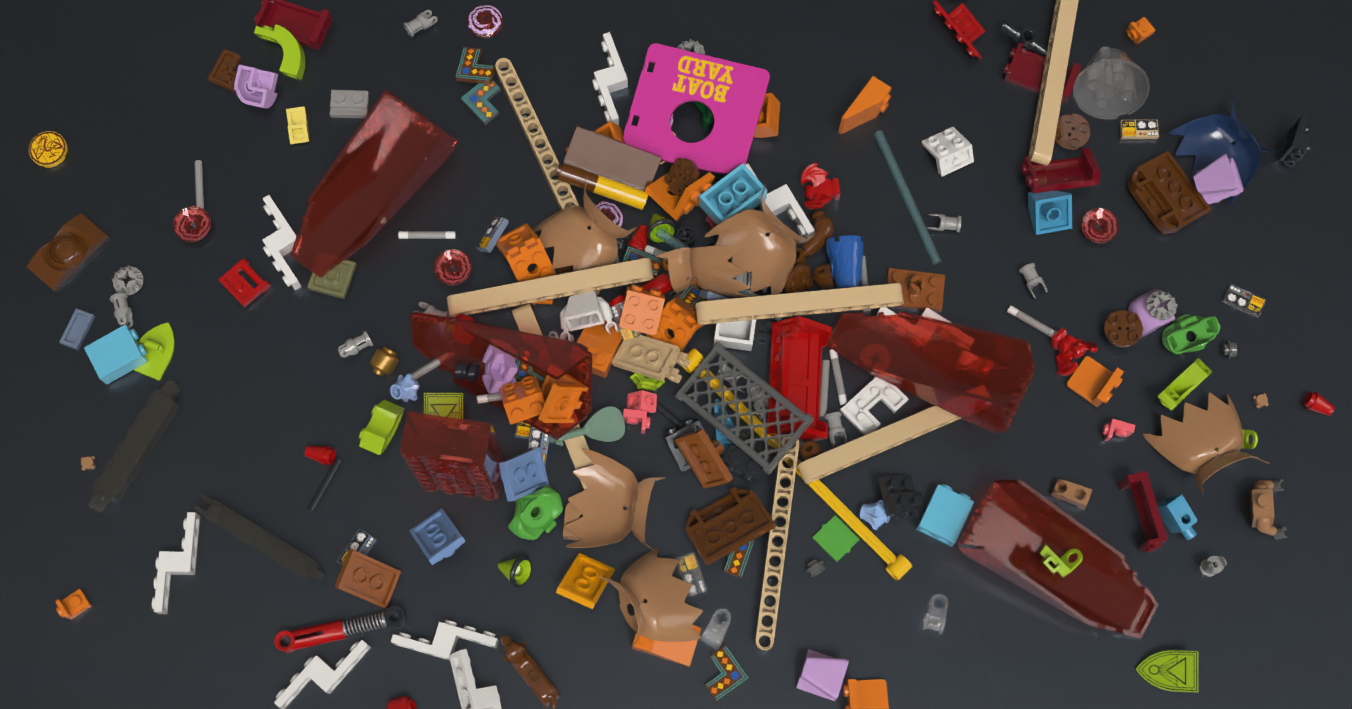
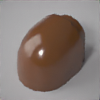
[813,264,835,289]
[800,441,823,461]

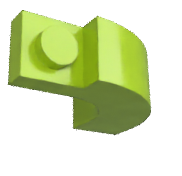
[254,24,305,80]
[1157,358,1213,410]

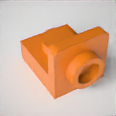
[1126,17,1155,44]
[55,589,92,620]

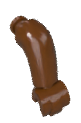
[793,211,834,268]

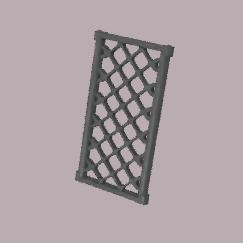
[675,342,814,475]

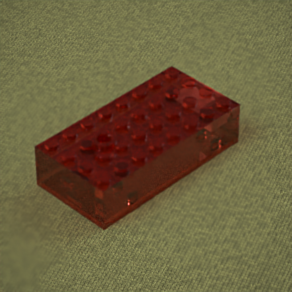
[400,411,505,501]

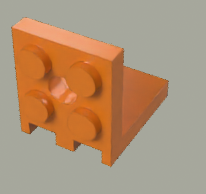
[645,172,715,221]
[496,223,557,282]
[646,295,705,352]
[538,366,588,423]

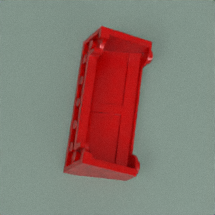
[767,316,832,441]

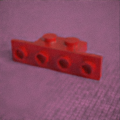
[933,0,986,59]

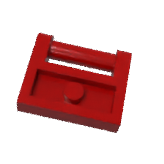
[218,259,271,307]

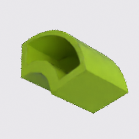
[359,400,405,455]

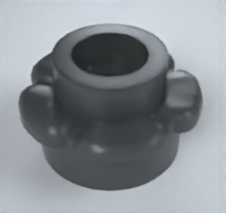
[1222,340,1237,358]
[806,559,825,577]

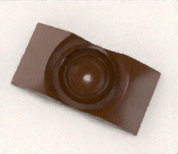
[27,213,109,292]

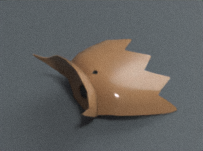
[533,177,637,295]
[704,184,816,295]
[656,245,758,298]
[1143,393,1269,494]
[564,448,666,551]
[599,548,703,647]

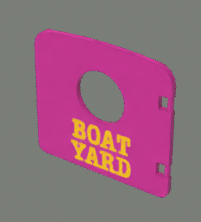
[623,43,770,174]

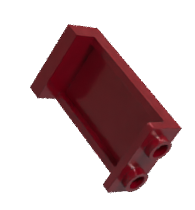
[254,0,333,50]
[1003,42,1082,104]
[1021,148,1101,193]
[1117,471,1168,553]

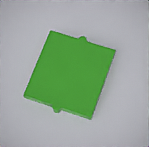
[812,515,860,562]

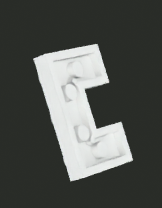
[840,372,909,436]

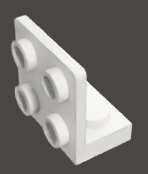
[922,127,974,176]

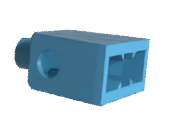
[1157,494,1197,540]

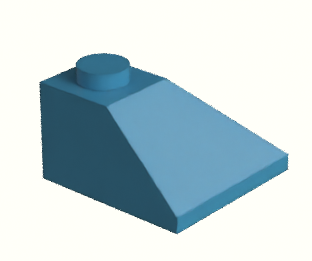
[1028,191,1072,235]

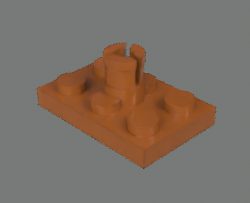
[887,268,945,313]
[675,429,733,489]
[334,549,401,609]

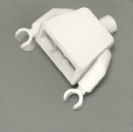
[560,291,619,344]

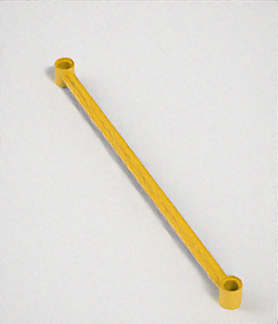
[681,349,912,581]

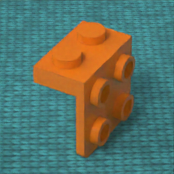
[619,284,665,335]
[1067,356,1124,407]
[499,376,545,425]
[843,679,889,709]

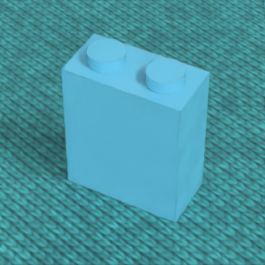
[84,325,148,384]
[916,484,974,547]

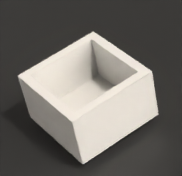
[713,320,756,351]

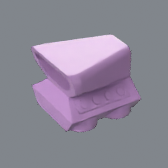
[1193,154,1244,205]
[796,649,849,701]

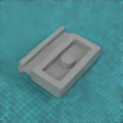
[330,90,369,118]

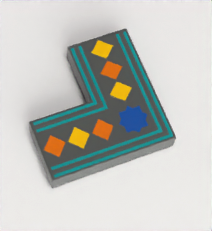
[461,81,501,125]

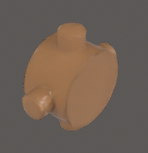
[1253,393,1269,409]
[81,456,96,471]

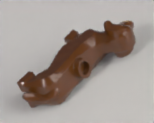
[501,636,561,709]

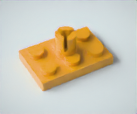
[556,553,615,609]

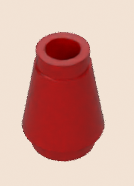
[628,225,648,252]
[1303,392,1335,416]
[305,445,336,465]

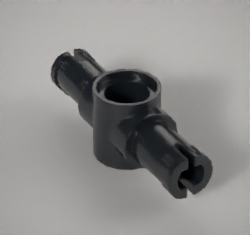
[999,19,1048,58]

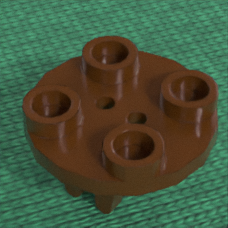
[1055,113,1091,150]
[665,158,701,196]
[785,264,813,294]
[1104,310,1143,348]

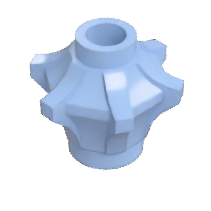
[390,373,419,402]
[860,500,890,530]

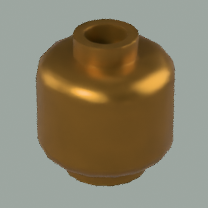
[370,346,399,376]

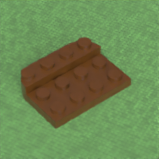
[1126,151,1212,234]
[685,487,776,566]

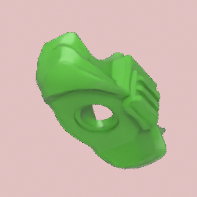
[1162,314,1220,354]
[508,485,563,540]

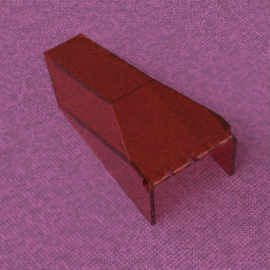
[290,89,457,278]
[827,311,1035,434]
[411,312,593,440]
[958,480,1159,639]

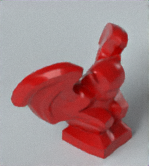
[800,163,840,209]
[1051,327,1098,376]

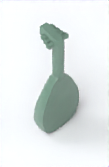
[549,406,625,446]

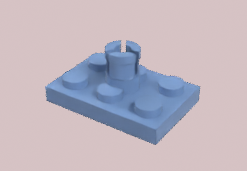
[499,447,549,501]
[410,508,466,565]

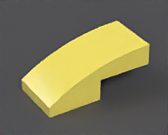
[286,107,309,145]

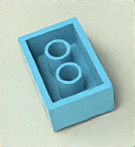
[699,163,767,225]

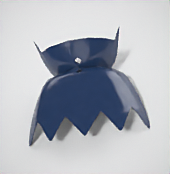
[1169,96,1281,205]

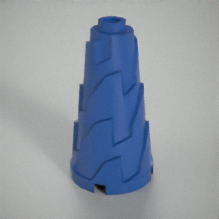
[826,235,864,311]

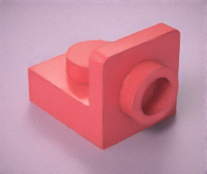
[627,390,657,413]
[623,409,650,434]
[1102,419,1135,441]

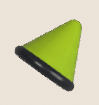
[647,213,677,244]
[498,555,532,588]

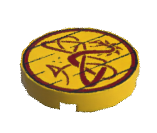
[29,131,68,168]

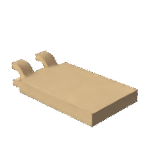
[612,335,691,384]

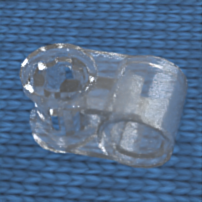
[922,594,949,634]
[700,609,731,649]

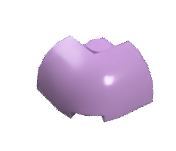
[234,65,278,108]
[1128,288,1175,338]
[482,341,518,394]

